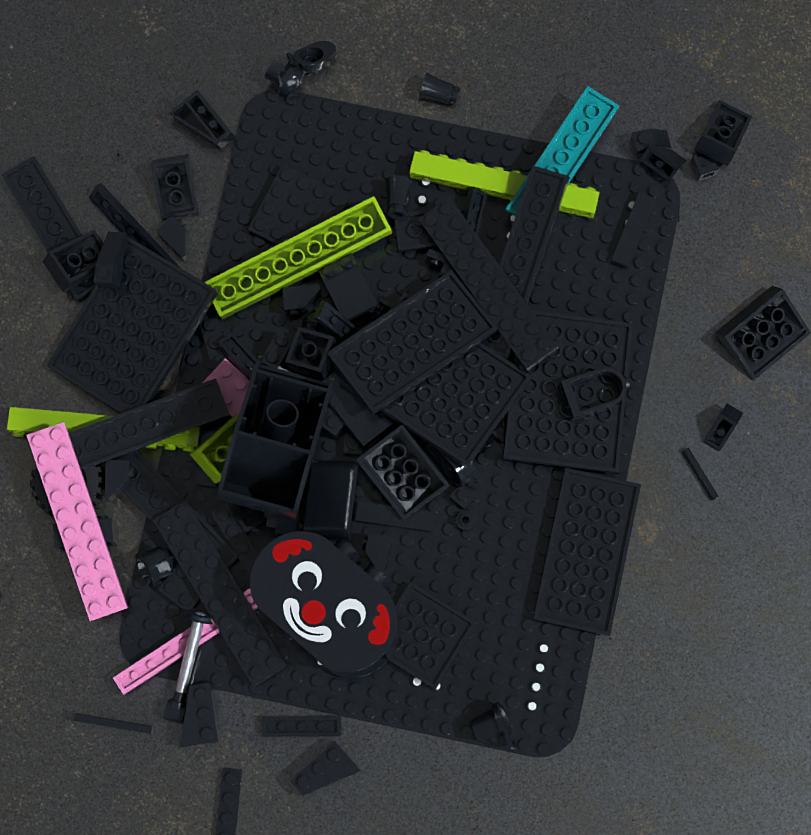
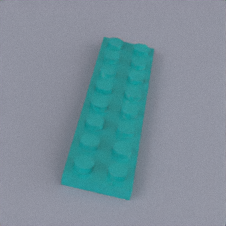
[506,86,619,217]

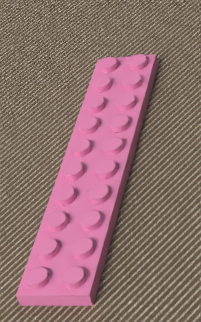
[27,422,128,621]

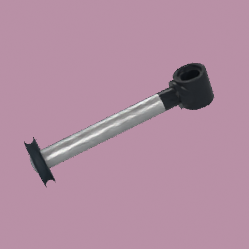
[163,610,214,724]

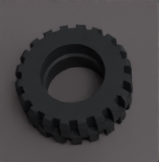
[30,464,105,518]

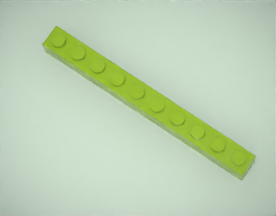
[410,150,600,218]
[7,407,202,452]

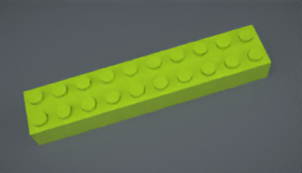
[205,196,392,319]

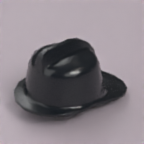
[293,41,336,73]

